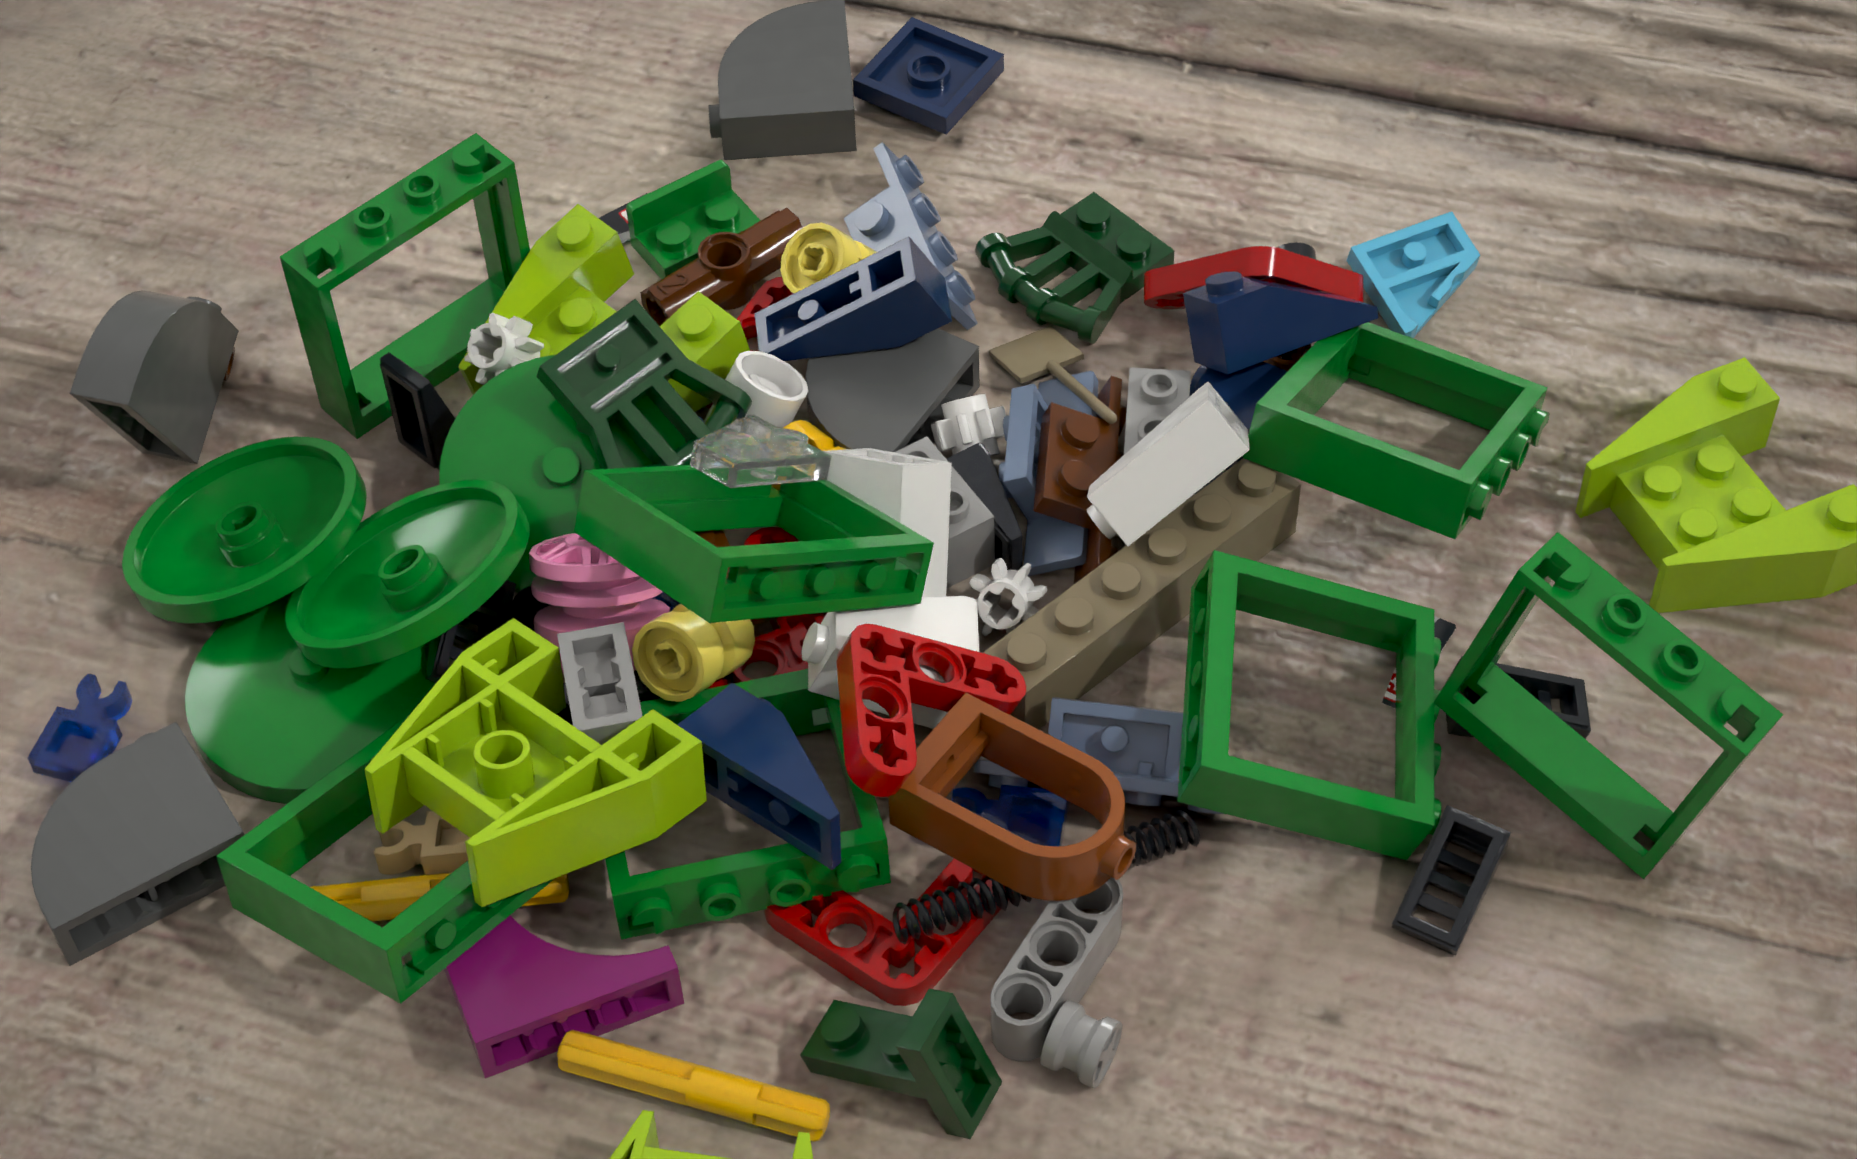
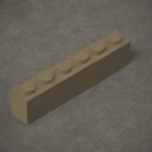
[983,458,1301,729]

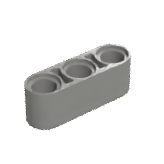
[990,877,1123,1062]

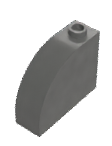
[708,0,857,160]
[70,290,239,464]
[806,329,980,452]
[31,722,245,966]

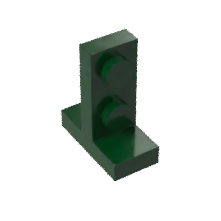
[800,988,1002,1139]

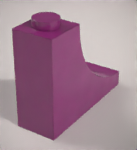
[444,915,684,1079]

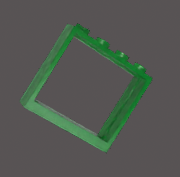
[280,133,530,439]
[1243,322,1550,539]
[574,460,934,623]
[1434,532,1784,879]
[1177,550,1442,860]
[605,669,891,940]
[216,713,554,1004]

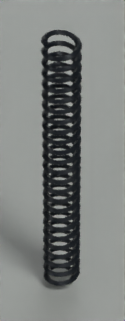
[893,810,1200,944]

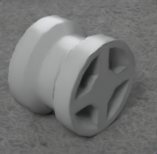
[1041,1000,1123,1089]

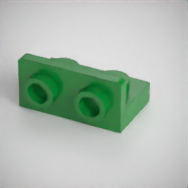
[626,160,761,280]

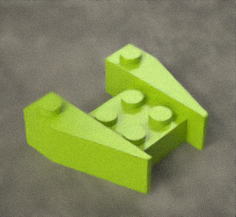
[458,204,750,412]
[1575,357,1857,613]
[365,618,707,907]

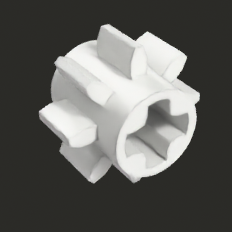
[464,313,544,385]
[931,394,1006,457]
[969,558,1048,636]

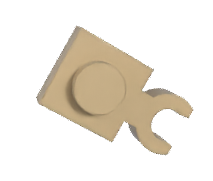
[374,811,469,875]

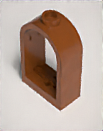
[888,693,1136,901]

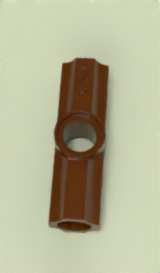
[640,207,803,326]

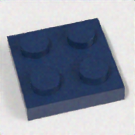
[853,17,1004,135]

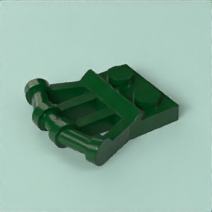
[975,192,1175,344]
[536,299,752,469]

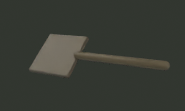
[989,326,1117,424]

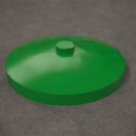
[439,355,686,593]
[122,436,367,624]
[285,479,530,668]
[185,591,436,804]

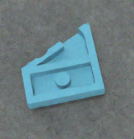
[1347,211,1480,338]

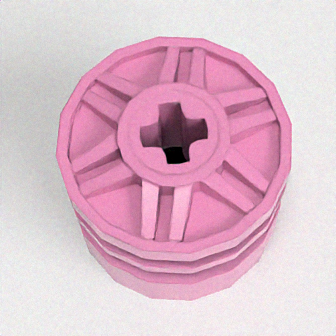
[529,533,671,673]

